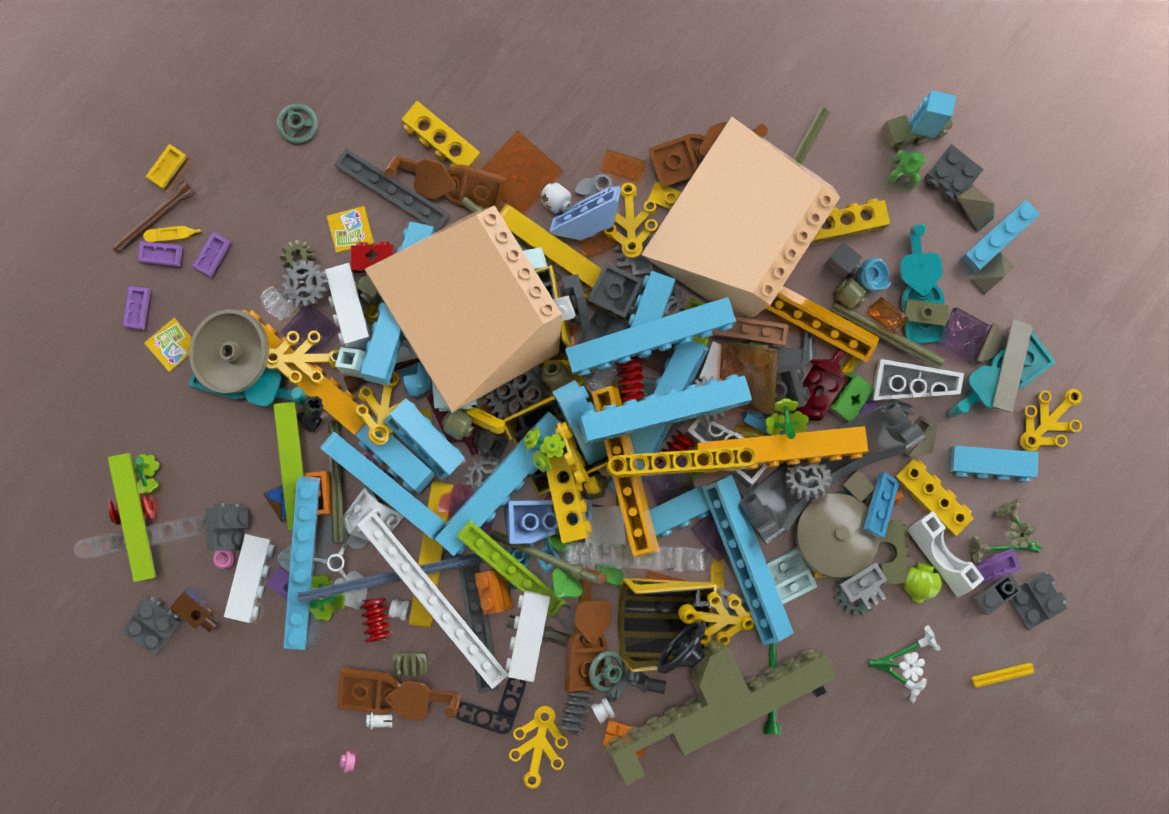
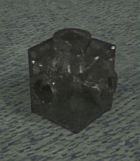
[471,426,509,459]

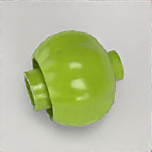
[902,562,942,603]

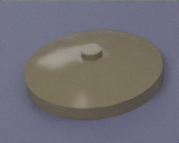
[189,309,269,394]
[795,493,879,578]

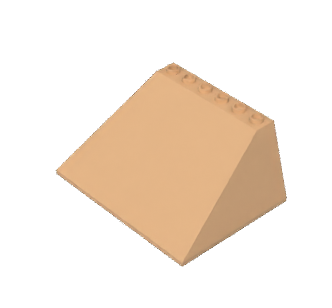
[641,117,840,319]
[365,206,562,413]

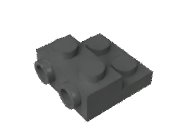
[925,144,984,202]
[587,262,645,320]
[559,274,591,332]
[577,308,631,364]
[753,362,810,415]
[206,503,249,551]
[1009,572,1067,630]
[121,596,182,656]

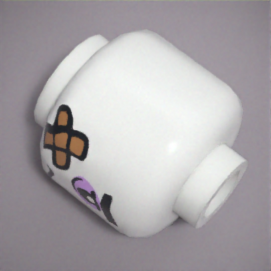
[540,183,571,214]

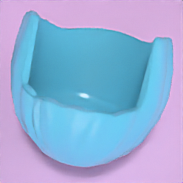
[857,257,891,291]
[400,362,432,397]

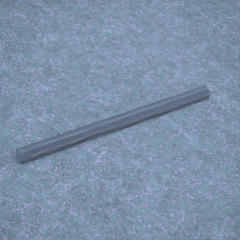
[298,546,508,603]

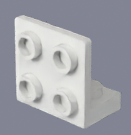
[343,487,404,541]

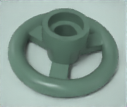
[277,103,318,144]
[589,651,625,693]

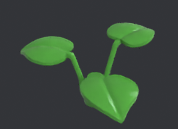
[547,533,627,599]

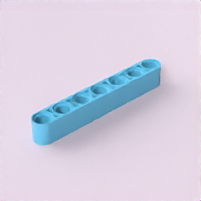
[320,431,446,539]

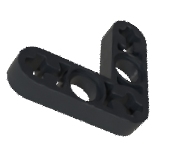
[455,677,526,734]

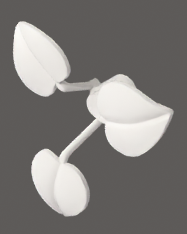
[277,525,369,610]

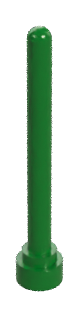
[764,642,781,735]

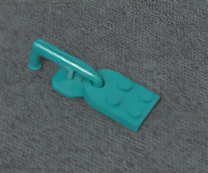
[900,224,948,343]
[949,331,1056,417]
[188,368,308,407]

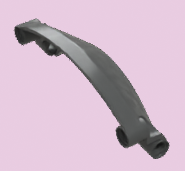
[740,400,926,545]

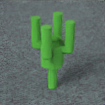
[888,150,926,188]

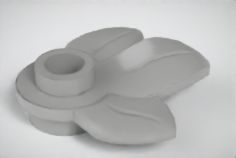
[575,174,613,199]

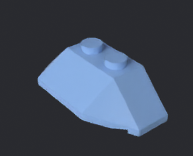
[550,186,621,240]

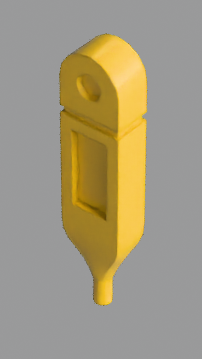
[143,226,201,243]
[459,407,505,434]
[710,549,724,592]

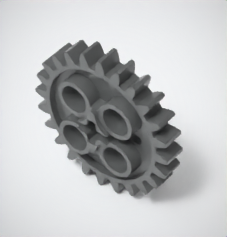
[483,365,551,426]

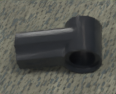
[297,396,324,434]

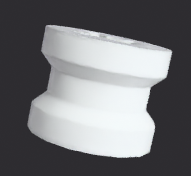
[388,597,410,621]
[591,698,616,724]

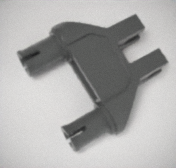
[760,330,817,370]

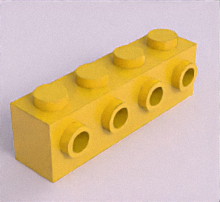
[894,459,974,537]

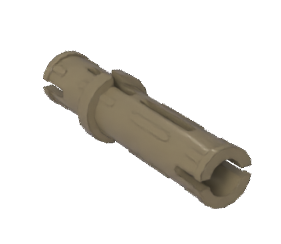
[506,614,570,647]

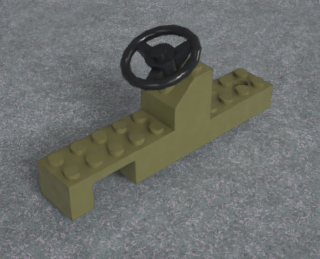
[604,619,837,786]

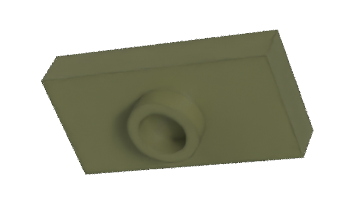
[903,299,949,326]

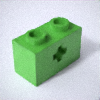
[829,372,874,422]

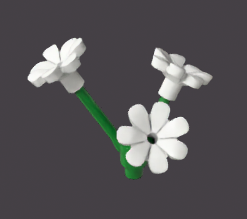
[870,625,941,703]

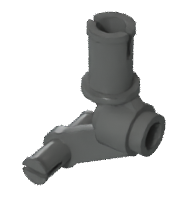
[607,669,666,702]

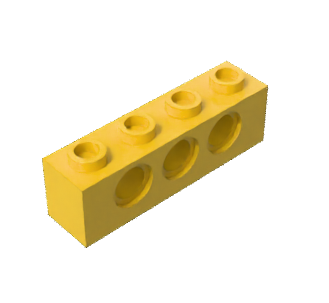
[401,101,481,167]
[810,198,890,245]
[546,455,592,543]

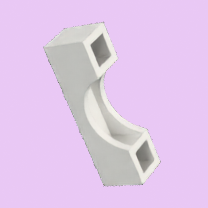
[907,511,984,598]

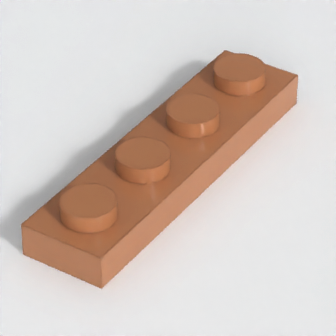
[712,316,789,346]

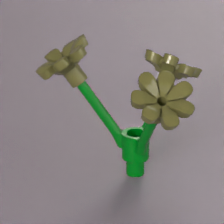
[969,498,1042,564]

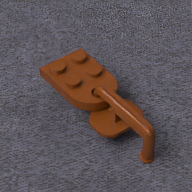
[648,122,768,188]
[384,156,507,212]
[565,568,612,692]
[337,667,460,721]

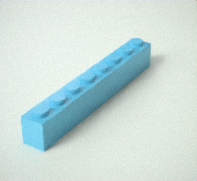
[359,221,435,386]
[565,297,736,377]
[608,340,709,490]
[579,374,752,445]
[434,411,563,556]
[702,475,794,645]
[284,476,320,650]

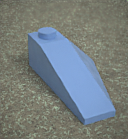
[504,500,592,544]

